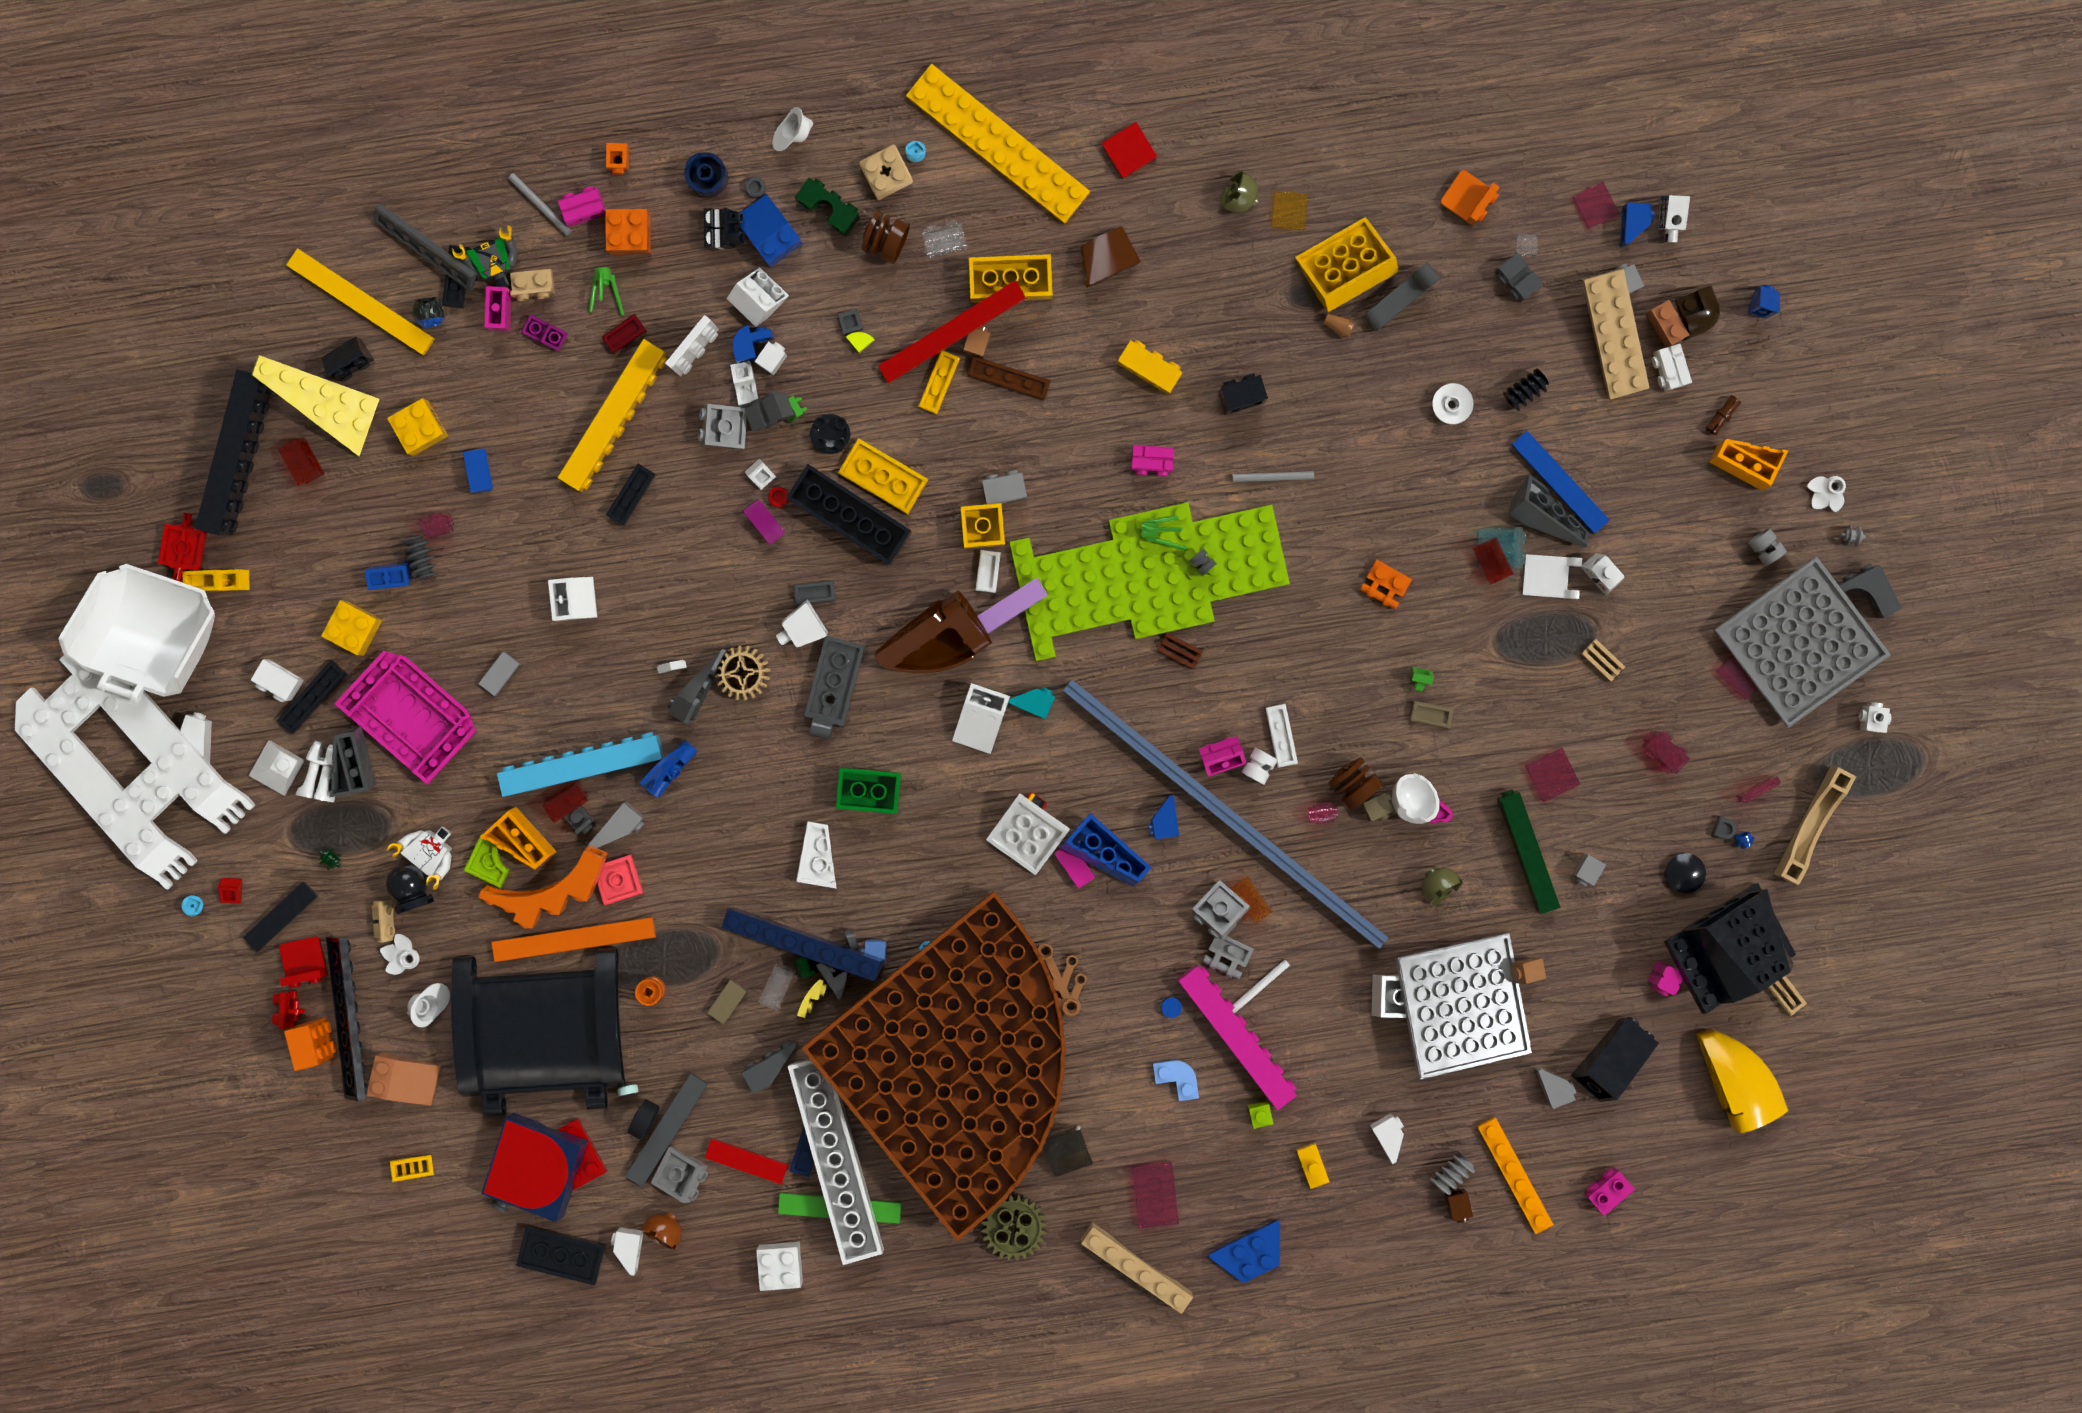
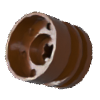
[861,210,910,264]
[1328,757,1383,810]

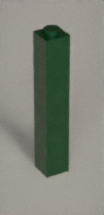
[1497,789,1561,914]

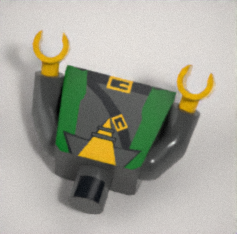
[452,225,518,287]

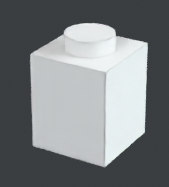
[755,341,787,376]

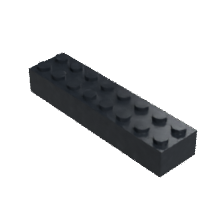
[195,369,273,536]

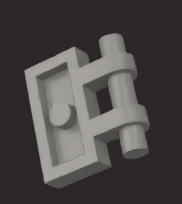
[1202,936,1254,979]

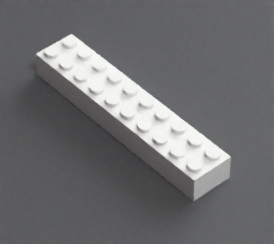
[788,1059,884,1265]

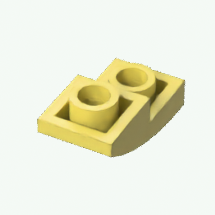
[797,977,827,1018]

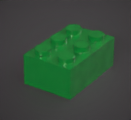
[836,767,902,814]

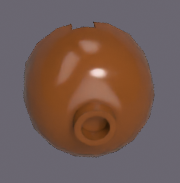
[640,1212,682,1250]

